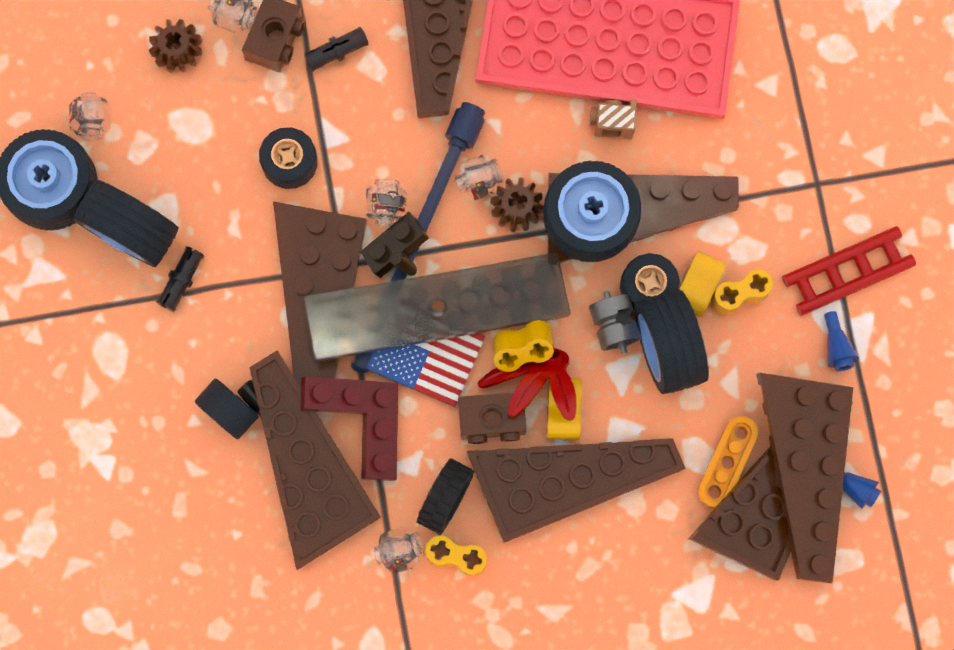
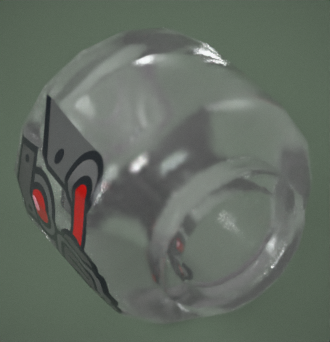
[69,92,111,141]

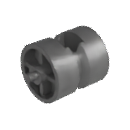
[589,291,642,354]

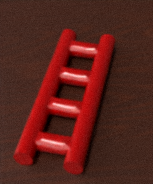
[782,226,916,316]

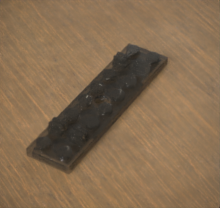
[304,253,571,362]

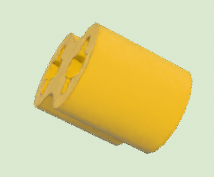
[679,250,727,318]
[711,269,773,316]
[493,320,554,372]
[546,378,582,440]
[425,535,487,576]

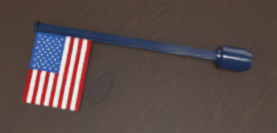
[351,102,485,408]

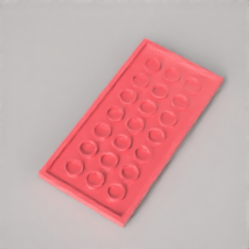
[476,0,740,119]

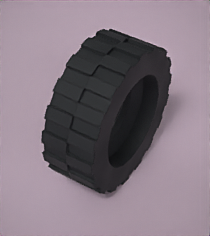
[417,458,474,535]

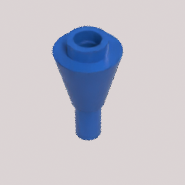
[824,311,859,371]
[843,472,881,509]

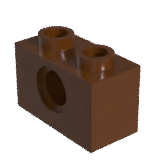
[242,0,305,73]
[458,393,527,444]

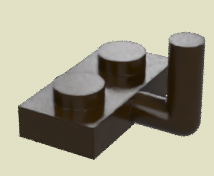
[360,212,429,278]

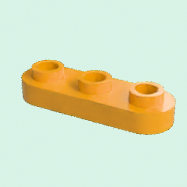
[697,416,758,509]

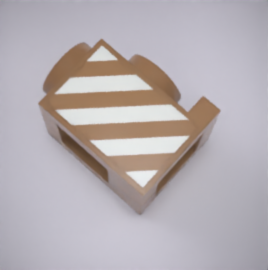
[590,99,637,139]

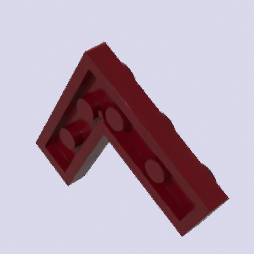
[300,376,398,481]

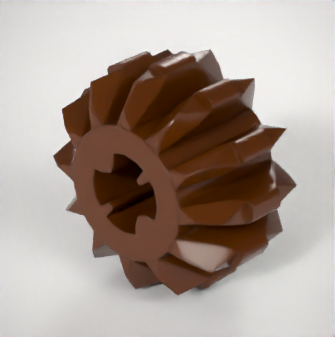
[149,19,203,73]
[490,177,544,232]

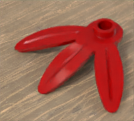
[478,348,577,421]

